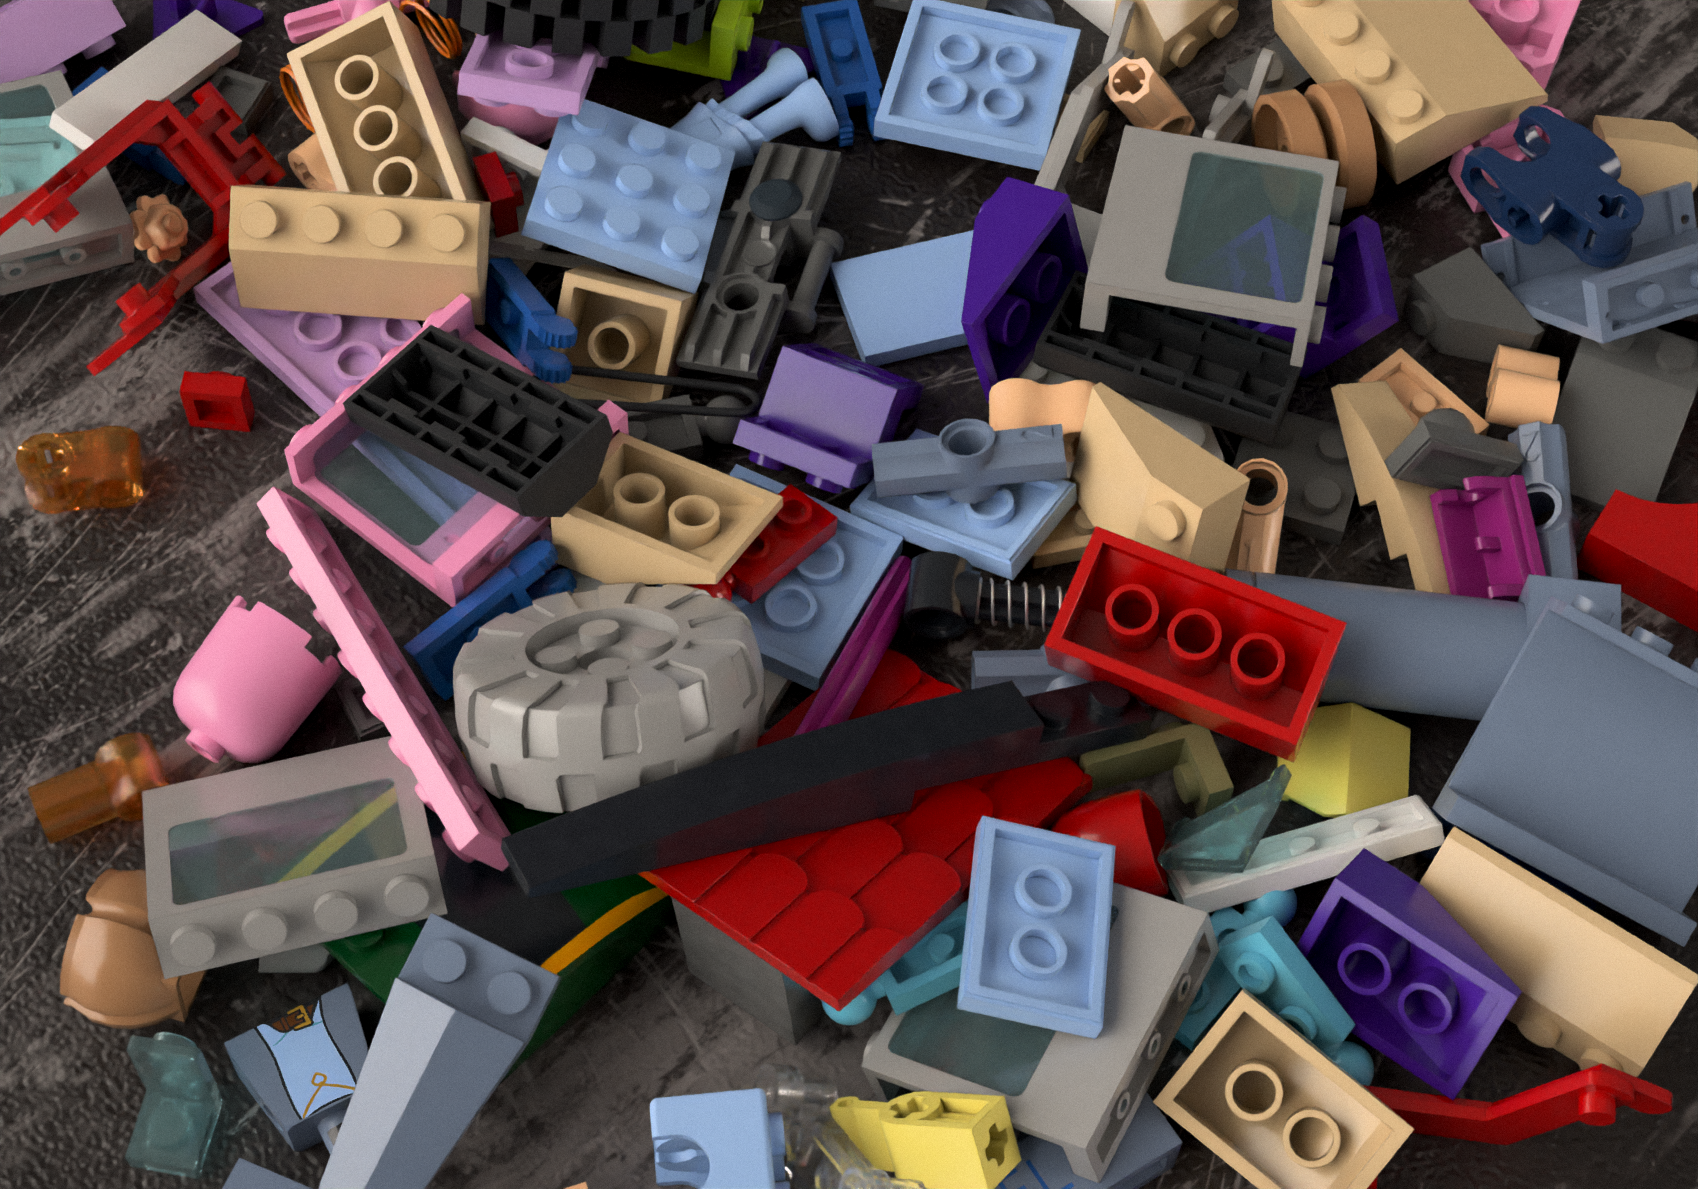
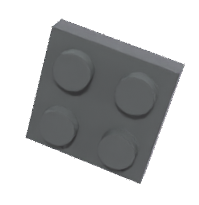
[1233,411,1356,546]

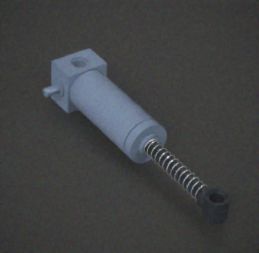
[903,551,1622,721]

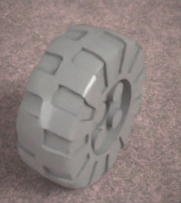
[453,582,766,813]

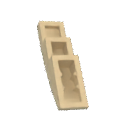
[1331,380,1450,594]

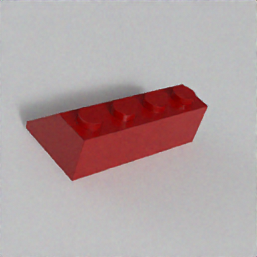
[1044,526,1347,763]

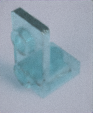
[125,1032,223,1179]

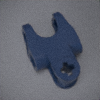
[1460,106,1644,268]

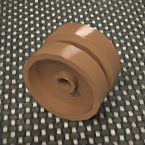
[1251,79,1377,221]

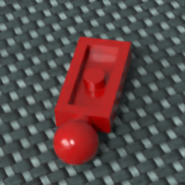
[683,484,838,604]

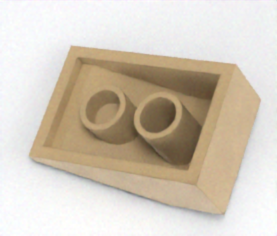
[1069,382,1251,575]
[551,432,783,584]
[1153,988,1414,1189]

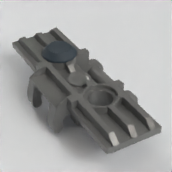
[676,141,845,380]

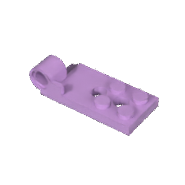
[457,28,610,117]

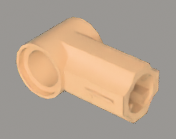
[1104,57,1195,136]
[1224,458,1288,574]

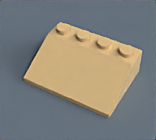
[1272,0,1548,185]

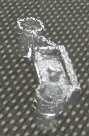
[753,1063,926,1189]

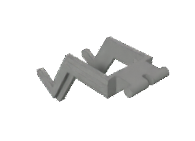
[1034,0,1275,274]

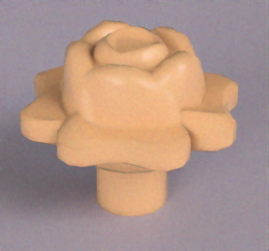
[129,194,188,263]

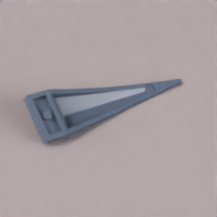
[318,913,562,1189]

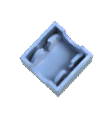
[650,1088,790,1189]

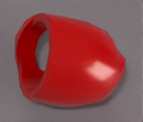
[1049,789,1169,911]

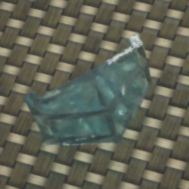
[1157,764,1292,873]

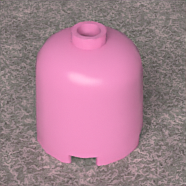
[173,596,343,764]

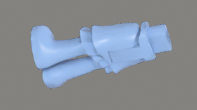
[670,48,839,171]

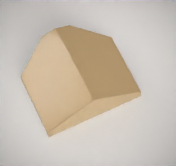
[1593,115,1698,196]

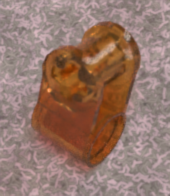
[15,426,144,514]

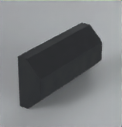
[1033,270,1308,446]
[342,325,613,517]

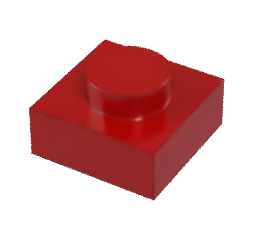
[473,151,525,238]
[179,371,255,432]

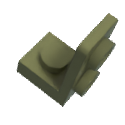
[1079,722,1234,824]

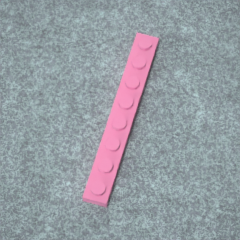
[257,486,511,872]

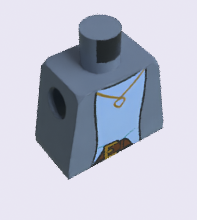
[224,983,369,1155]

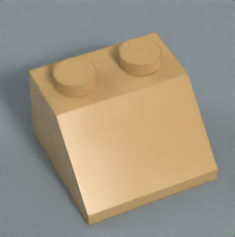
[1112,0,1239,77]
[549,264,699,403]

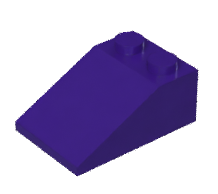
[961,177,1089,404]
[1296,848,1522,1100]

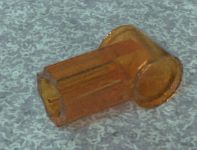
[27,732,171,844]

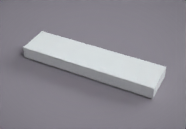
[49,10,242,151]
[1165,795,1445,913]

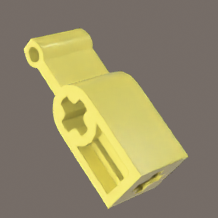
[829,1091,1022,1189]

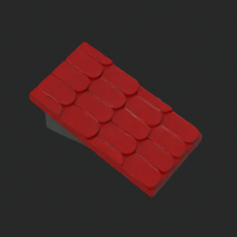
[638,649,1093,1046]

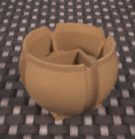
[60,868,208,1029]

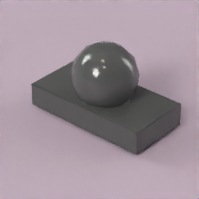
[1384,408,1524,490]

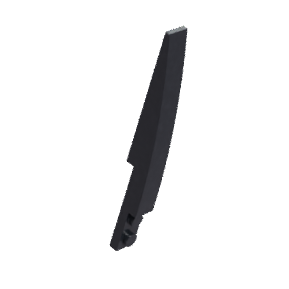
[501,680,1152,899]

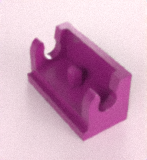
[1429,475,1546,602]

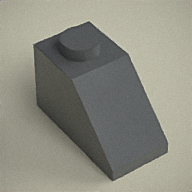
[1402,247,1545,364]

